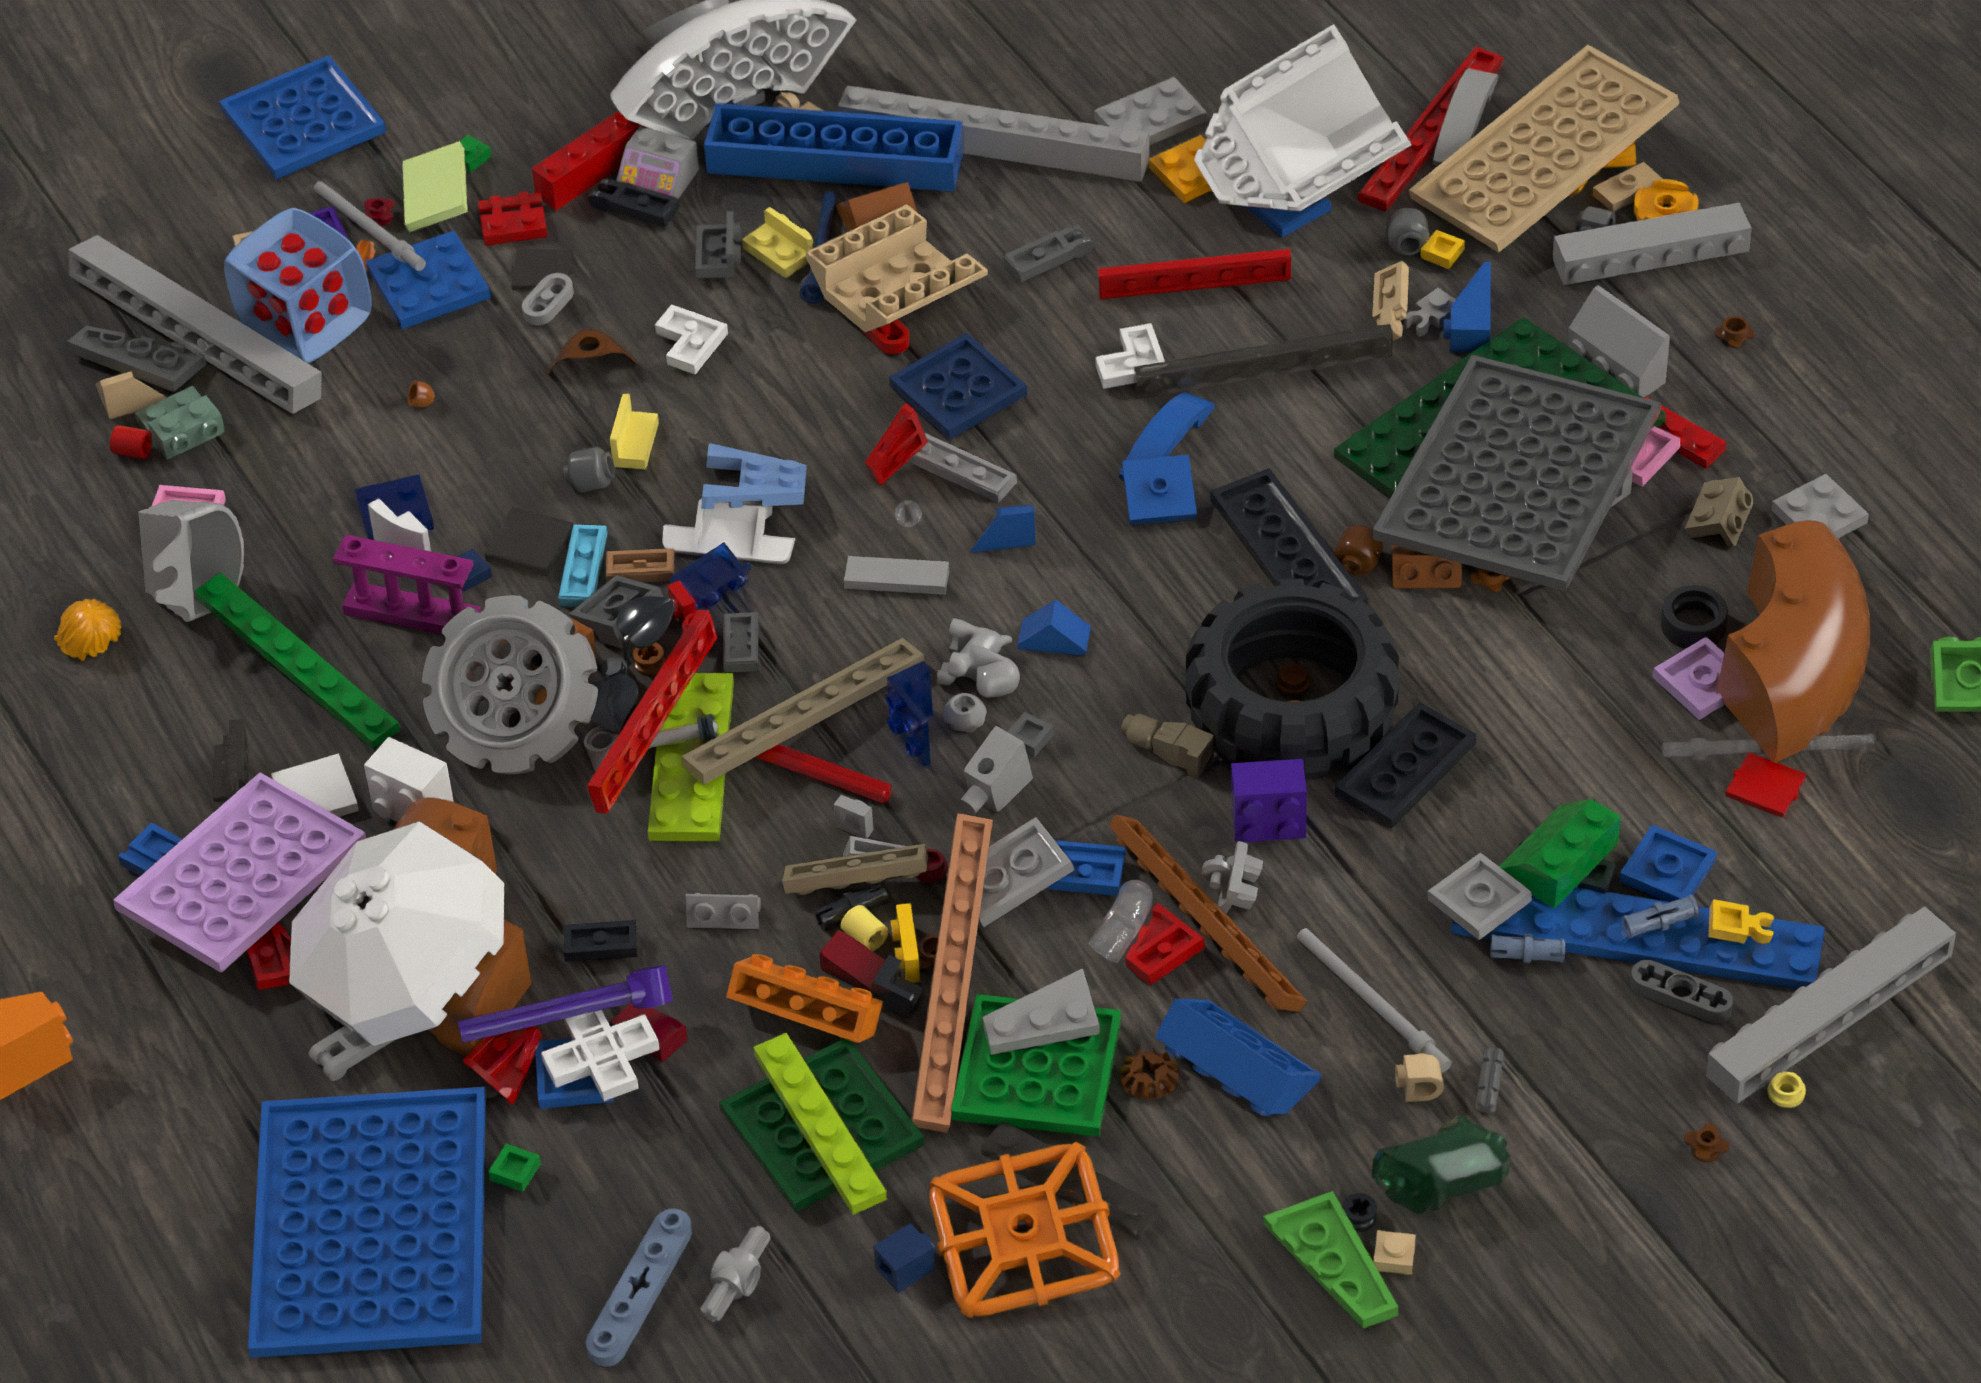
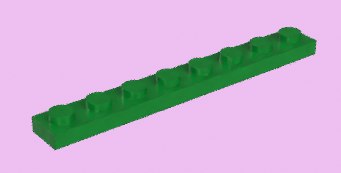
[194,572,400,750]

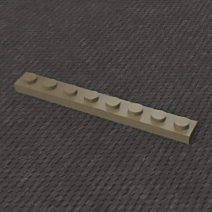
[682,638,924,784]

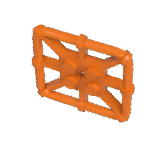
[929,1142,1120,1318]

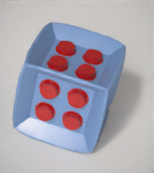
[224,208,372,363]

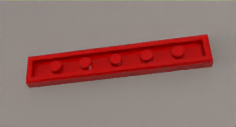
[1098,249,1291,300]

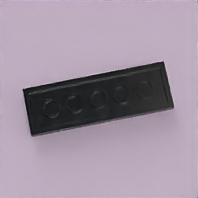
[1210,468,1368,605]

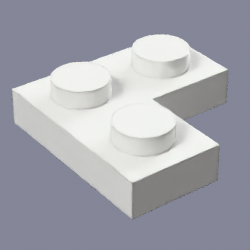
[655,304,728,374]
[1096,323,1167,389]

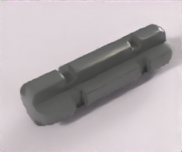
[1475,1047,1504,1114]

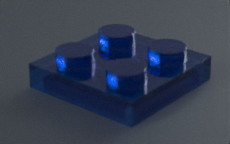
[354,475,434,540]

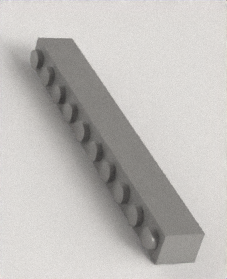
[838,86,1149,182]
[69,235,322,414]

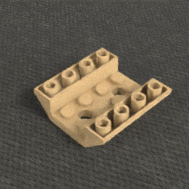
[806,204,988,332]

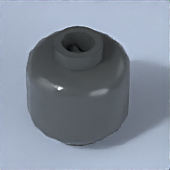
[1386,208,1429,256]
[563,446,615,493]

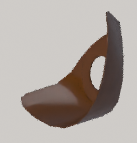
[547,329,638,376]

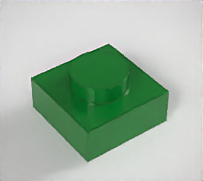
[460,135,492,173]
[488,1144,541,1192]

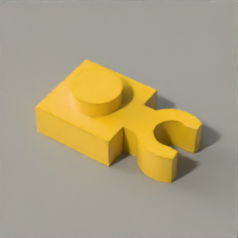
[1709,899,1774,944]

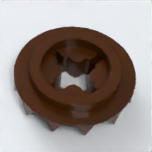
[1119,1047,1179,1100]

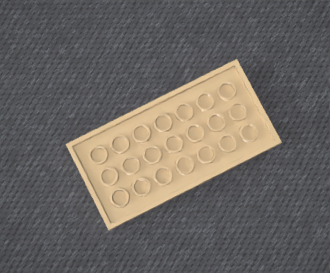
[1409,45,1679,252]

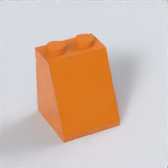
[0,992,73,1100]

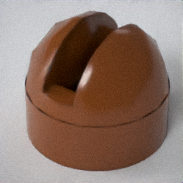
[408,380,435,408]

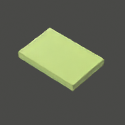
[403,141,467,232]

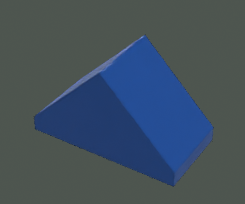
[1017,600,1091,656]

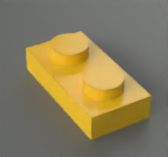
[890,903,921,983]

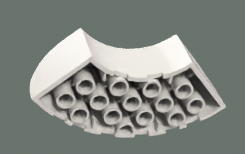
[611,0,856,140]

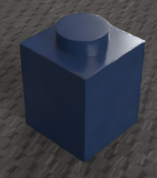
[873,1223,936,1293]

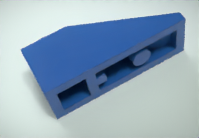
[1443,262,1491,353]

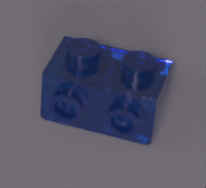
[669,542,752,610]

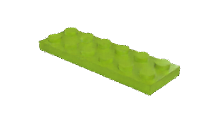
[648,673,734,841]

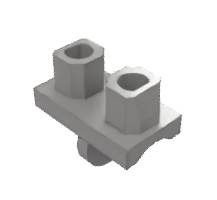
[1201,841,1263,914]

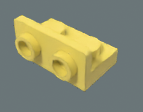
[742,207,813,278]

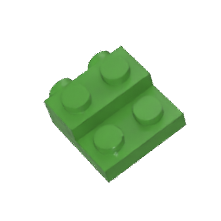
[1930,637,1981,712]

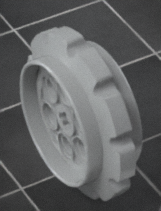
[422,595,598,775]

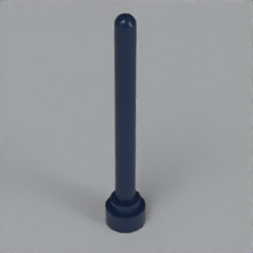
[799,192,836,303]

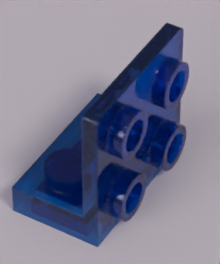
[885,661,933,767]

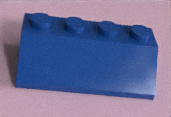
[1155,999,1322,1117]

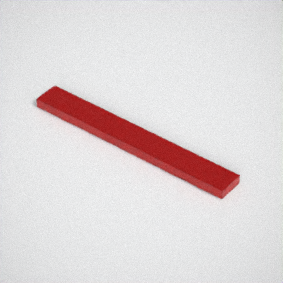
[1358,47,1503,212]
[587,610,717,814]

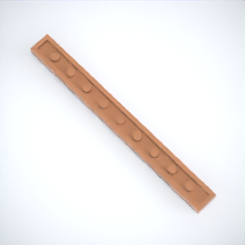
[912,813,993,1133]

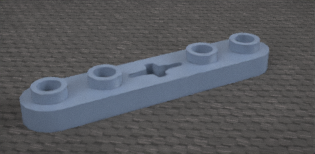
[586,1209,692,1367]

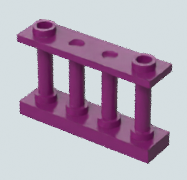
[333,534,482,635]

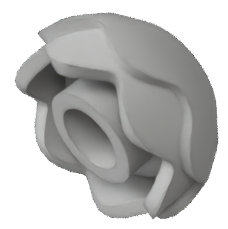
[943,693,987,733]

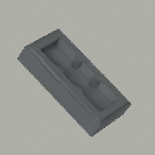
[723,612,759,673]

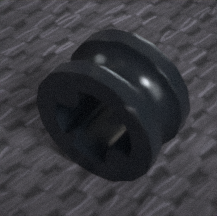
[1343,1193,1377,1232]

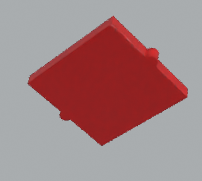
[1725,752,1807,818]

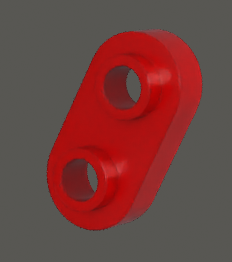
[859,319,909,354]

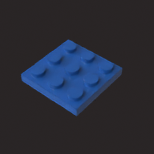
[366,231,491,329]

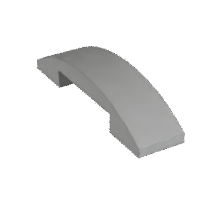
[1433,68,1498,166]

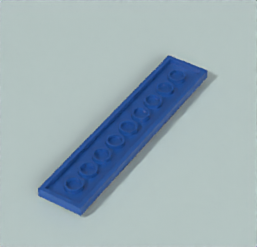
[1451,887,1825,989]

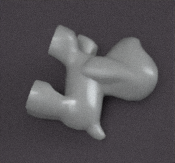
[937,618,1020,698]

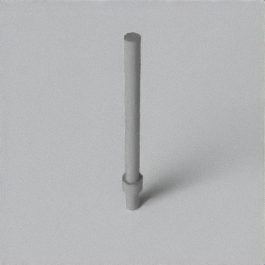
[314,181,426,271]
[1297,928,1452,1072]

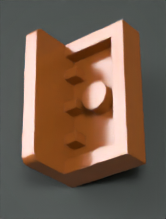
[1391,545,1461,588]

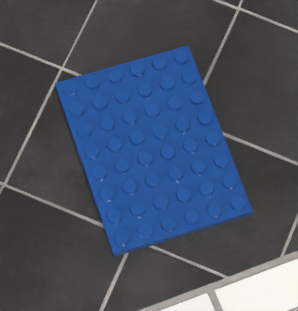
[248,1087,486,1358]

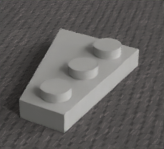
[983,968,1099,1055]

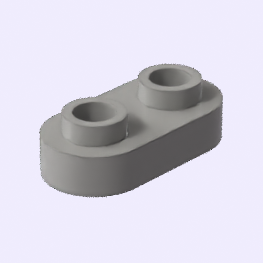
[522,273,574,325]

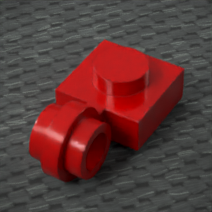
[667,581,697,633]

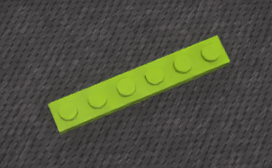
[753,1033,887,1215]

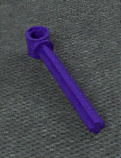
[458,965,673,1043]

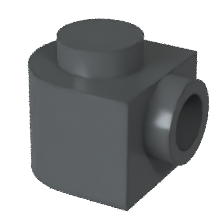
[1576,206,1615,231]

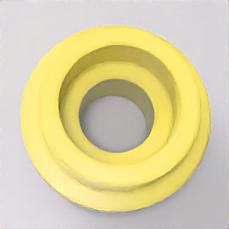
[1767,1072,1806,1108]

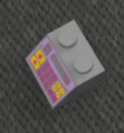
[617,126,699,199]

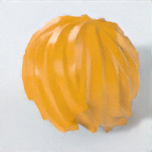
[54,599,122,661]

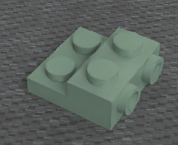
[135,386,225,460]

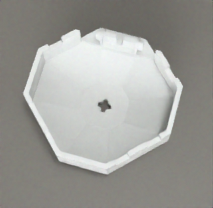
[289,822,504,1046]

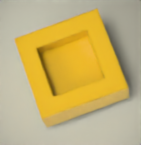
[1421,230,1465,269]

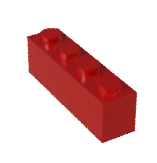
[531,111,647,211]

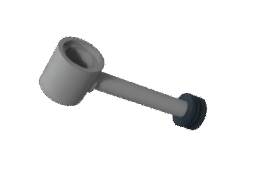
[584,714,718,771]

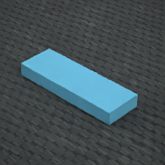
[558,524,607,607]

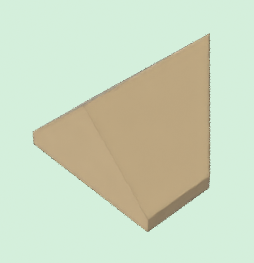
[96,371,167,420]

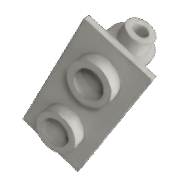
[686,893,761,929]

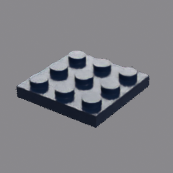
[889,333,1027,440]

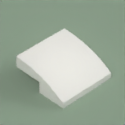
[368,499,431,552]

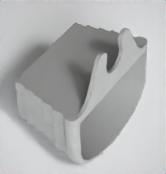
[138,500,244,622]

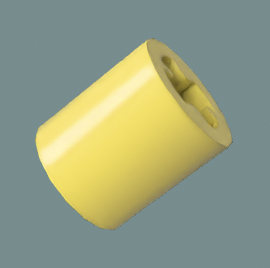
[841,905,888,951]

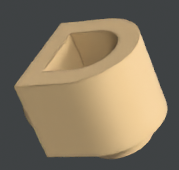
[1395,1053,1444,1102]

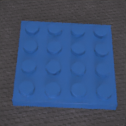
[219,55,387,179]

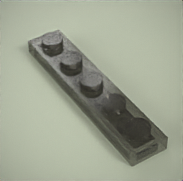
[981,1121,1159,1240]

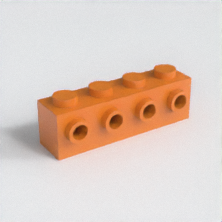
[726,954,883,1043]

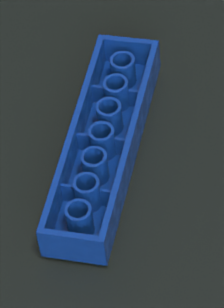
[704,103,964,192]

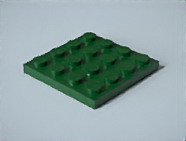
[719,1038,924,1213]

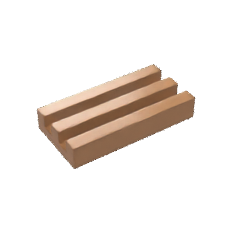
[606,548,675,582]

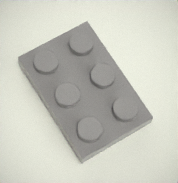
[1094,77,1207,145]
[946,817,1074,927]

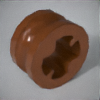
[633,643,665,676]

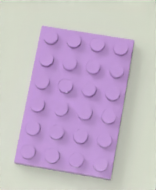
[113,773,366,973]

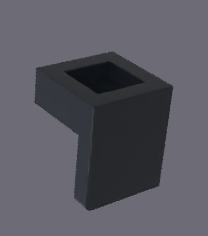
[870,955,923,1019]

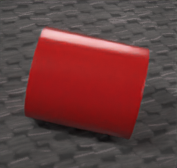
[110,425,152,459]

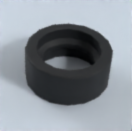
[1661,585,1728,649]

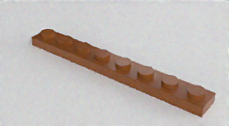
[1108,814,1307,1012]

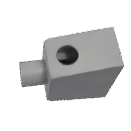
[959,726,1033,815]

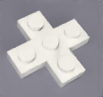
[541,1010,660,1101]

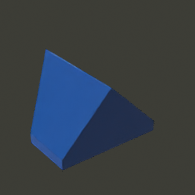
[970,504,1036,552]

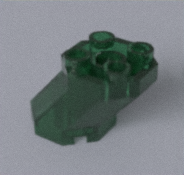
[1372,1115,1510,1214]

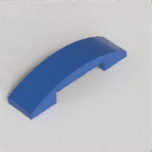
[1119,392,1215,481]

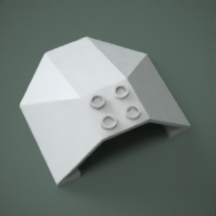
[1194,24,1411,211]

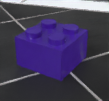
[1231,759,1307,842]

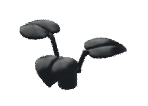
[531,596,675,735]

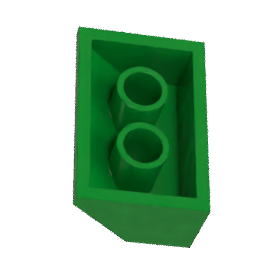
[1499,799,1621,909]

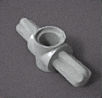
[701,1226,770,1322]

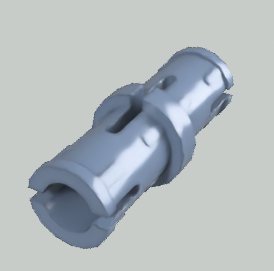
[1622,895,1699,938]
[1490,934,1565,963]

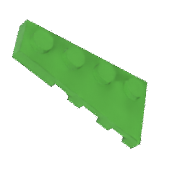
[1263,1191,1398,1328]

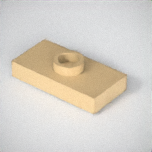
[1593,162,1663,212]

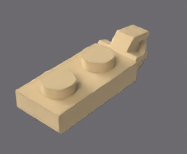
[1373,261,1409,342]

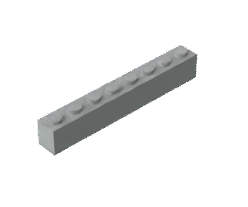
[1706,906,1956,1104]

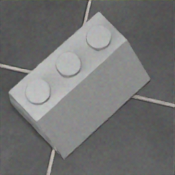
[1567,285,1670,397]

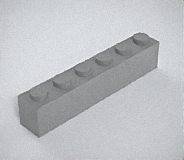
[1553,202,1752,285]

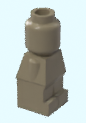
[1121,713,1214,779]

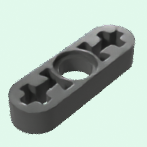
[1630,960,1733,1024]

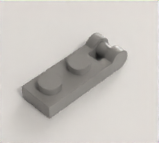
[309,1026,396,1081]

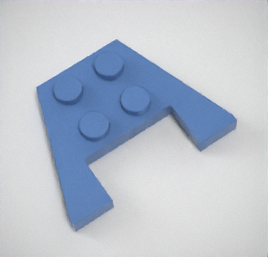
[701,444,807,509]

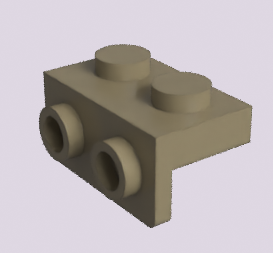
[1685,477,1753,547]

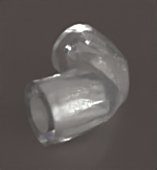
[1088,880,1153,963]

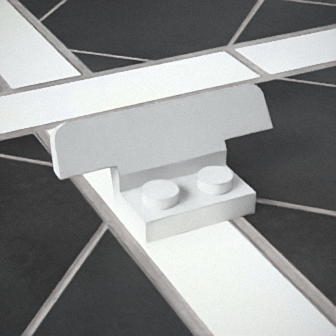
[662,498,795,564]

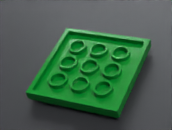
[951,994,1122,1137]

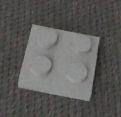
[1772,474,1869,538]
[1428,852,1531,940]

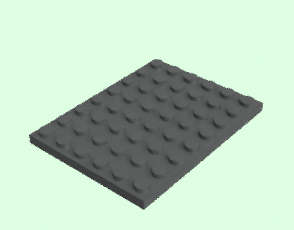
[1373,355,1661,591]

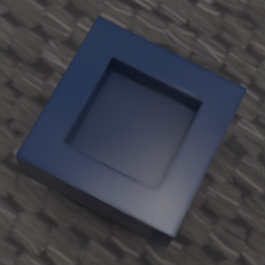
[457,548,492,592]

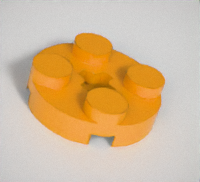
[1634,179,1699,221]

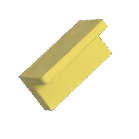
[610,394,659,470]

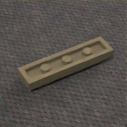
[782,844,928,895]

